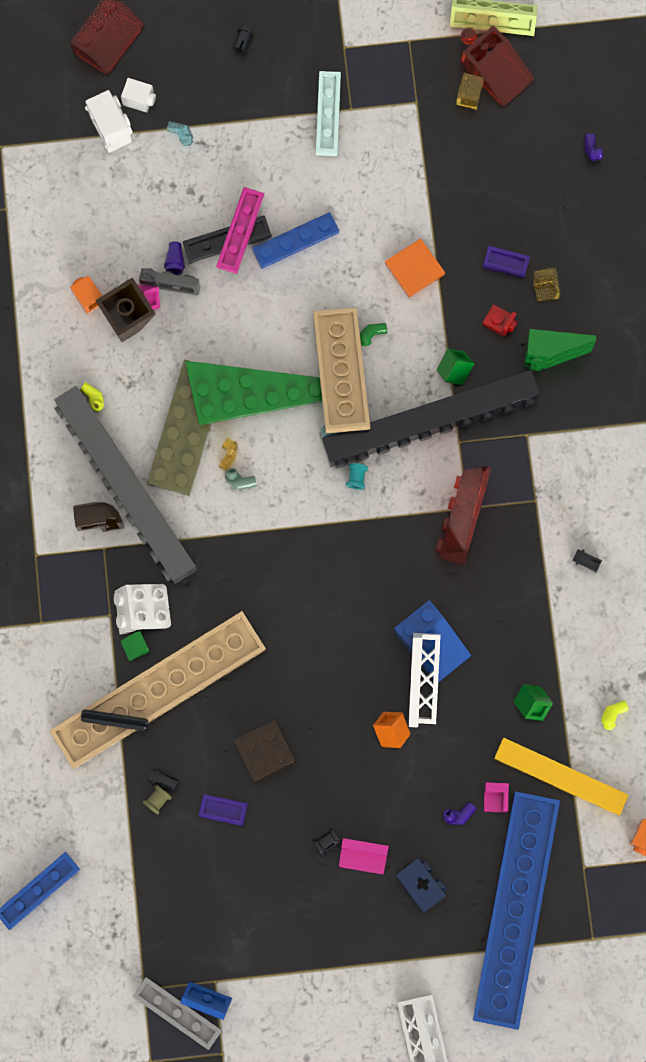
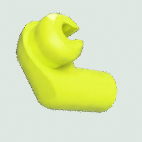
[80,382,104,412]
[601,700,629,730]

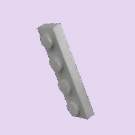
[132,977,222,1050]

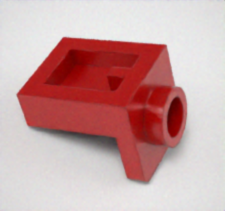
[482,304,518,337]

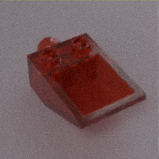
[460,25,535,107]

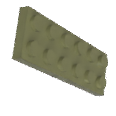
[147,359,212,496]

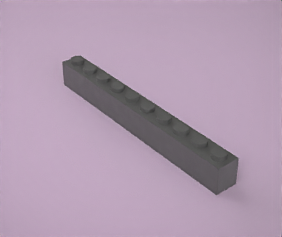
[54,386,197,584]

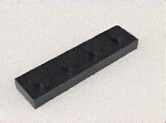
[182,215,272,264]

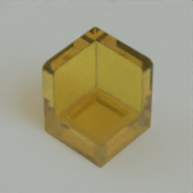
[456,73,484,110]
[532,268,560,302]

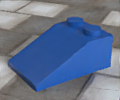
[394,600,471,683]

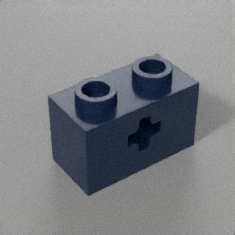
[396,859,446,913]

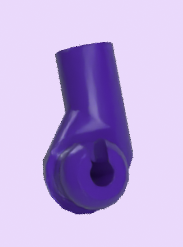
[585,134,603,161]
[443,801,477,825]

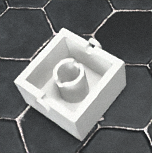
[85,90,133,153]

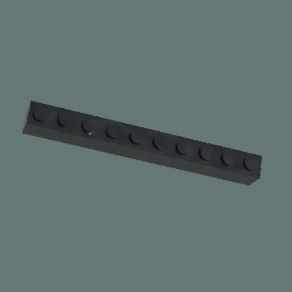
[322,370,540,468]

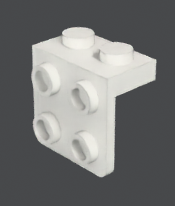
[114,584,171,634]

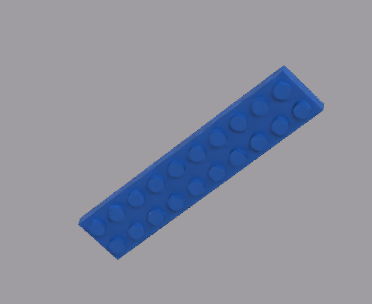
[472,791,560,1030]

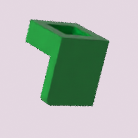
[437,348,474,385]
[514,684,553,721]

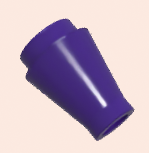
[164,241,185,275]

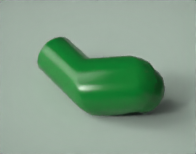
[360,323,387,346]

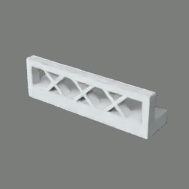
[409,633,440,727]
[397,995,448,1062]

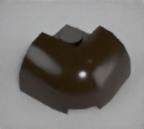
[73,502,124,532]

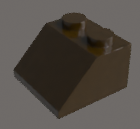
[95,277,156,343]

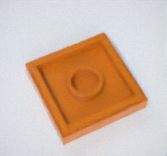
[385,238,445,298]

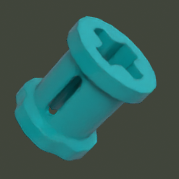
[345,463,368,490]

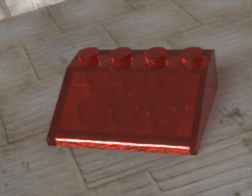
[436,466,492,566]

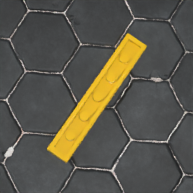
[494,738,629,816]

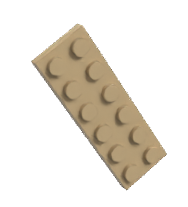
[313,308,370,433]

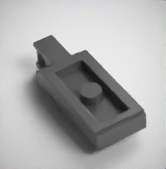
[139,268,200,295]

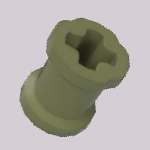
[142,785,172,815]

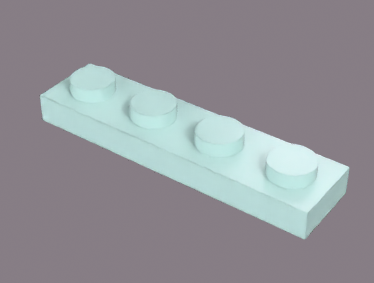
[316,71,341,156]

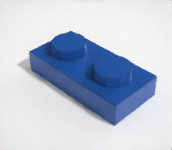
[180,981,232,1020]

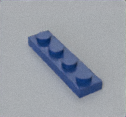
[252,212,339,269]
[0,852,81,930]

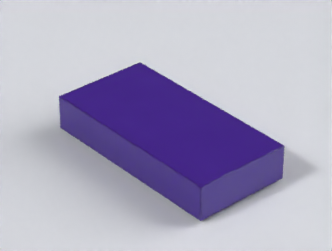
[482,245,530,278]
[198,794,248,826]

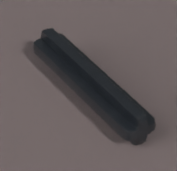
[81,709,148,731]

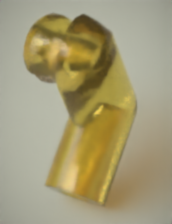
[218,438,238,472]

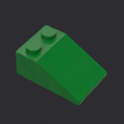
[524,329,596,371]

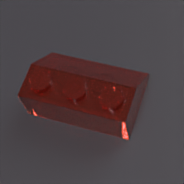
[70,0,144,75]

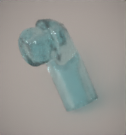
[167,121,194,146]

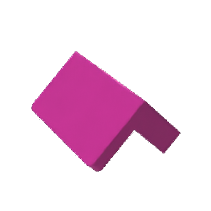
[339,838,388,874]

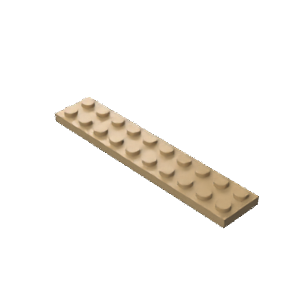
[49,611,266,770]

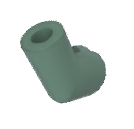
[225,468,257,490]

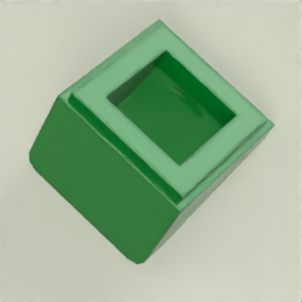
[120,630,150,662]

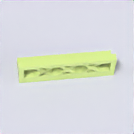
[450,0,537,36]

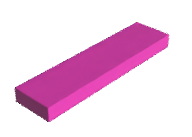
[216,187,265,274]

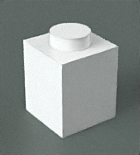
[121,78,156,113]

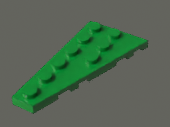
[185,361,322,426]

